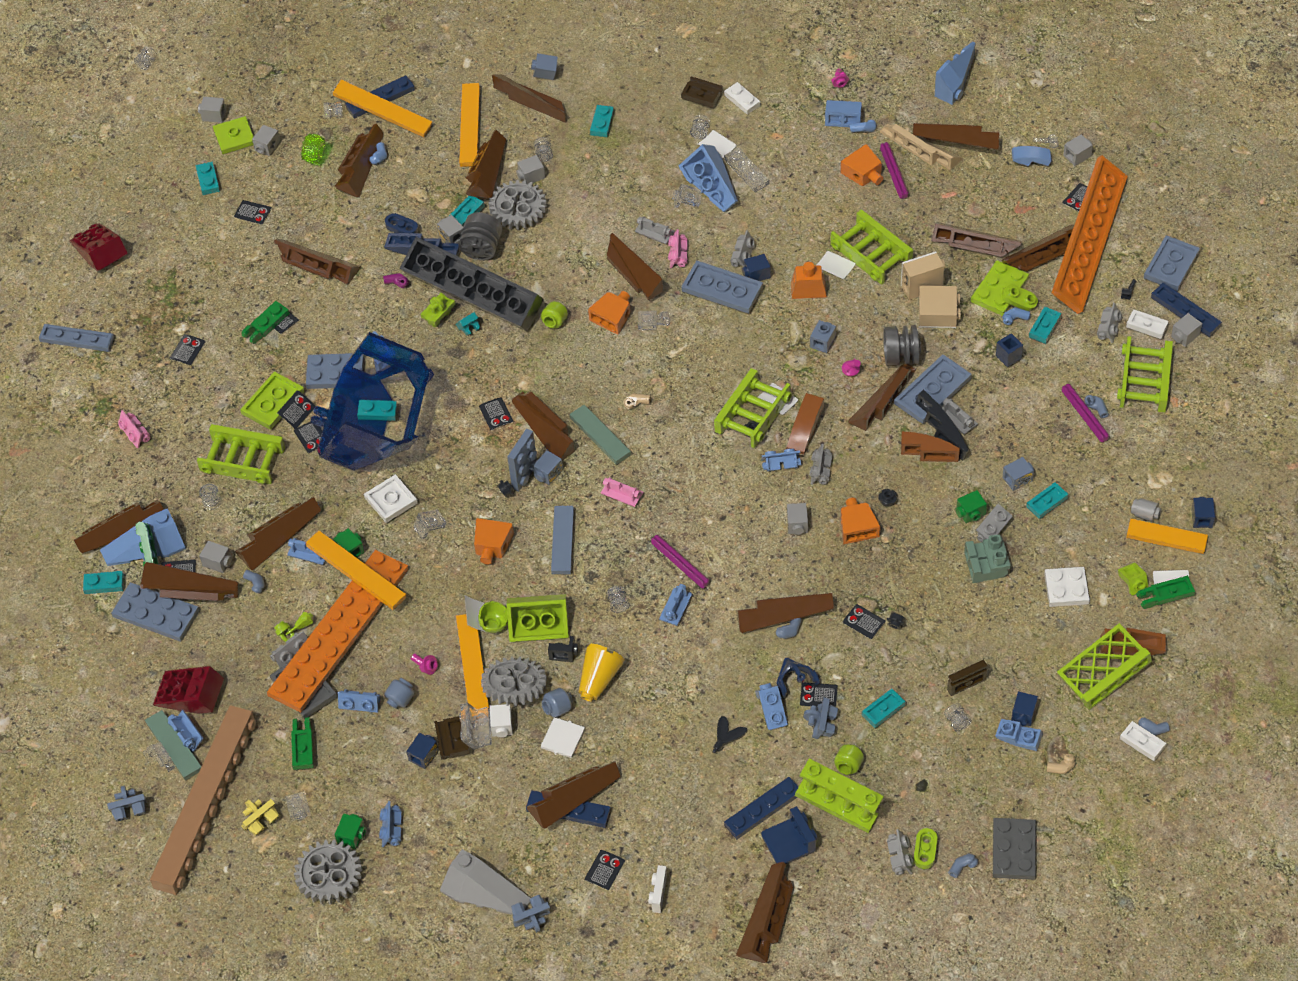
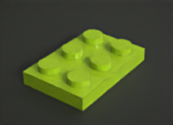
[971,260,1029,316]
[240,371,305,430]

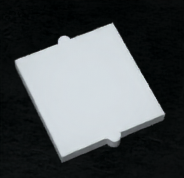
[541,717,585,758]

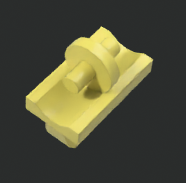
[241,799,279,836]

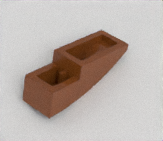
[786,393,824,455]
[901,431,959,462]
[1100,628,1166,655]

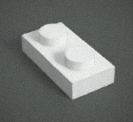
[724,82,760,115]
[1126,309,1169,339]
[1120,721,1166,761]
[649,865,667,913]

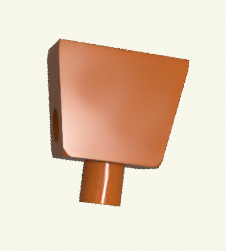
[841,144,883,186]
[791,262,826,299]
[588,291,631,335]
[841,498,880,544]
[474,518,514,564]

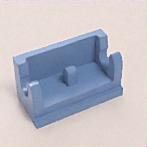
[825,100,862,127]

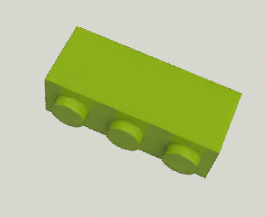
[506,594,569,642]

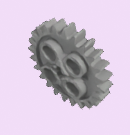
[488,180,547,230]
[481,656,546,706]
[294,839,362,904]

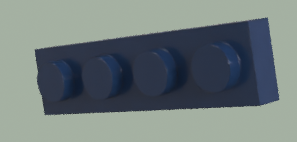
[345,75,415,119]
[1151,283,1222,337]
[724,777,798,840]
[526,790,611,828]

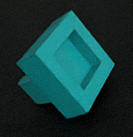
[456,312,480,336]

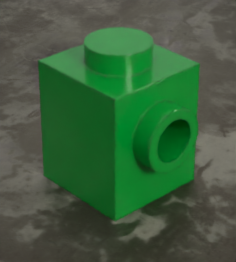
[955,490,987,524]
[333,528,364,558]
[334,813,366,849]

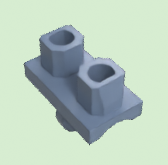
[803,698,838,739]
[107,785,147,821]
[511,895,550,933]

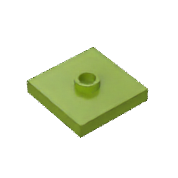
[212,116,253,155]

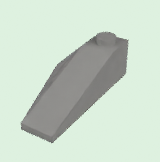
[440,849,531,915]

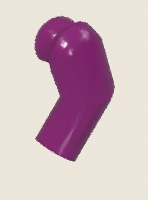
[383,273,409,288]

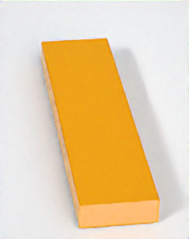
[1126,518,1208,554]

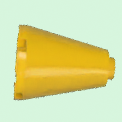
[578,643,624,702]

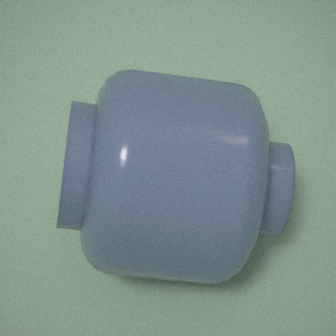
[384,678,414,709]
[541,688,573,717]

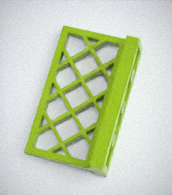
[1057,623,1152,710]

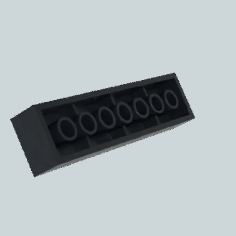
[399,237,544,332]

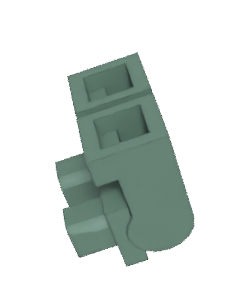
[964,534,1010,583]

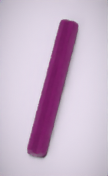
[880,142,909,199]
[1062,383,1109,443]
[651,535,709,589]

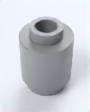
[1131,498,1161,522]

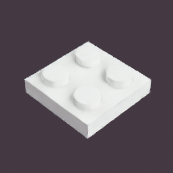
[364,474,417,523]
[1044,567,1089,607]

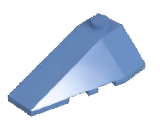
[935,42,976,105]
[679,144,738,212]
[100,508,186,566]

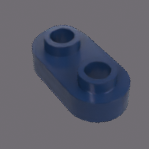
[385,213,418,233]

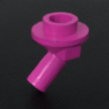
[831,68,849,88]
[842,359,861,376]
[411,653,438,675]

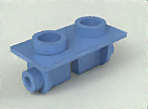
[761,449,801,472]
[287,538,325,565]
[659,584,692,626]
[338,689,380,713]
[168,710,203,753]
[379,801,402,847]

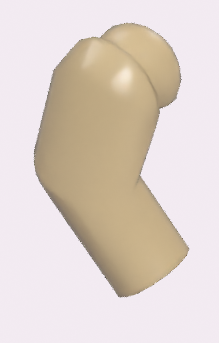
[624,393,650,409]
[1047,754,1075,774]

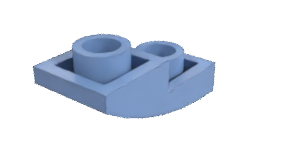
[1012,146,1051,166]
[995,719,1043,751]

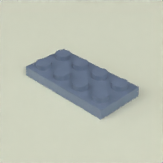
[681,260,763,314]
[894,355,972,424]
[111,582,200,642]

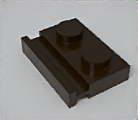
[681,76,723,108]
[947,659,988,696]
[434,715,470,760]

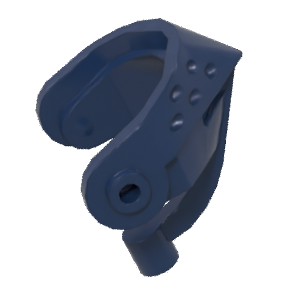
[776,658,820,698]

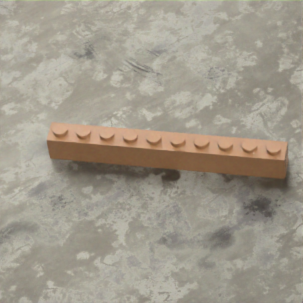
[150,705,256,895]

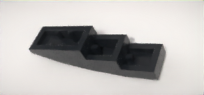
[915,389,968,461]

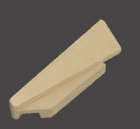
[880,124,962,170]

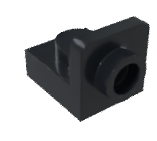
[548,636,578,662]

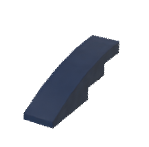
[384,233,461,257]

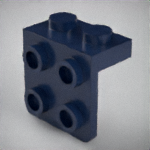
[761,806,818,864]

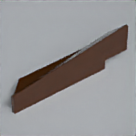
[335,123,384,198]
[466,130,506,198]
[1001,224,1074,271]
[274,239,361,284]
[848,363,916,431]
[512,391,575,461]
[235,497,321,570]
[140,562,238,601]
[736,593,834,633]
[527,761,620,829]

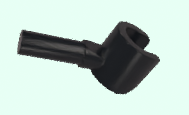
[1121,279,1137,300]

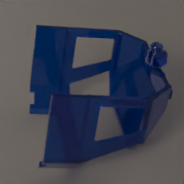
[310,332,434,471]

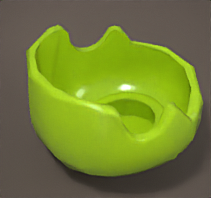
[478,601,508,633]

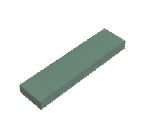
[569,405,631,465]
[145,710,201,781]

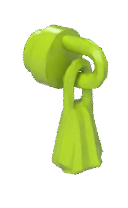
[274,612,313,642]

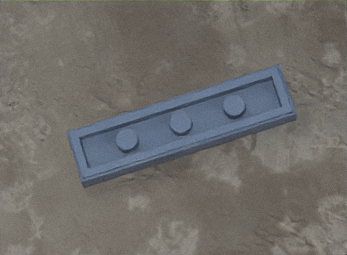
[39,324,115,352]
[551,506,574,574]

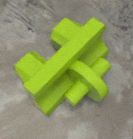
[421,293,456,327]

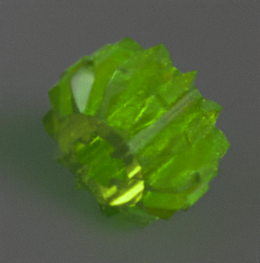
[301,133,326,164]

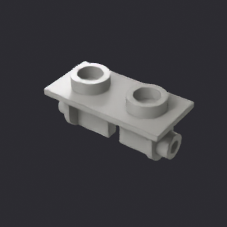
[635,216,675,244]
[730,230,755,267]
[1097,303,1122,343]
[942,398,978,435]
[809,444,832,485]
[976,504,1012,542]
[270,631,307,668]
[887,829,914,875]

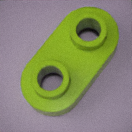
[1001,284,1038,311]
[914,828,937,869]

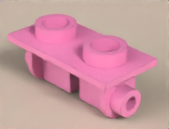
[668,229,687,268]
[118,410,150,448]
[601,477,644,507]

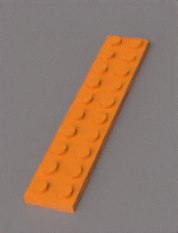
[1051,155,1128,314]
[267,550,408,713]

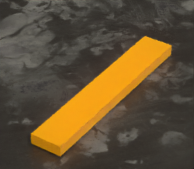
[333,80,432,137]
[459,83,480,167]
[306,531,406,610]
[456,614,490,721]

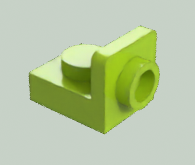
[1118,562,1149,596]

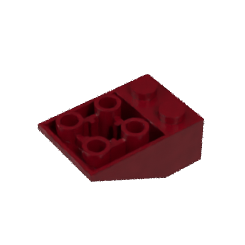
[69,223,128,271]
[153,666,224,714]

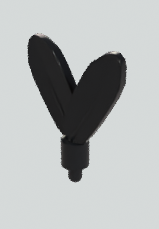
[712,716,747,753]

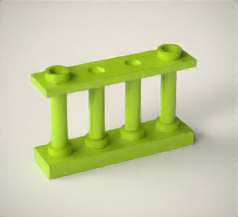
[830,209,913,285]
[1117,336,1173,413]
[714,368,792,448]
[197,424,285,484]
[795,758,884,833]

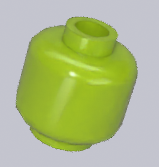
[541,301,568,329]
[834,744,864,775]

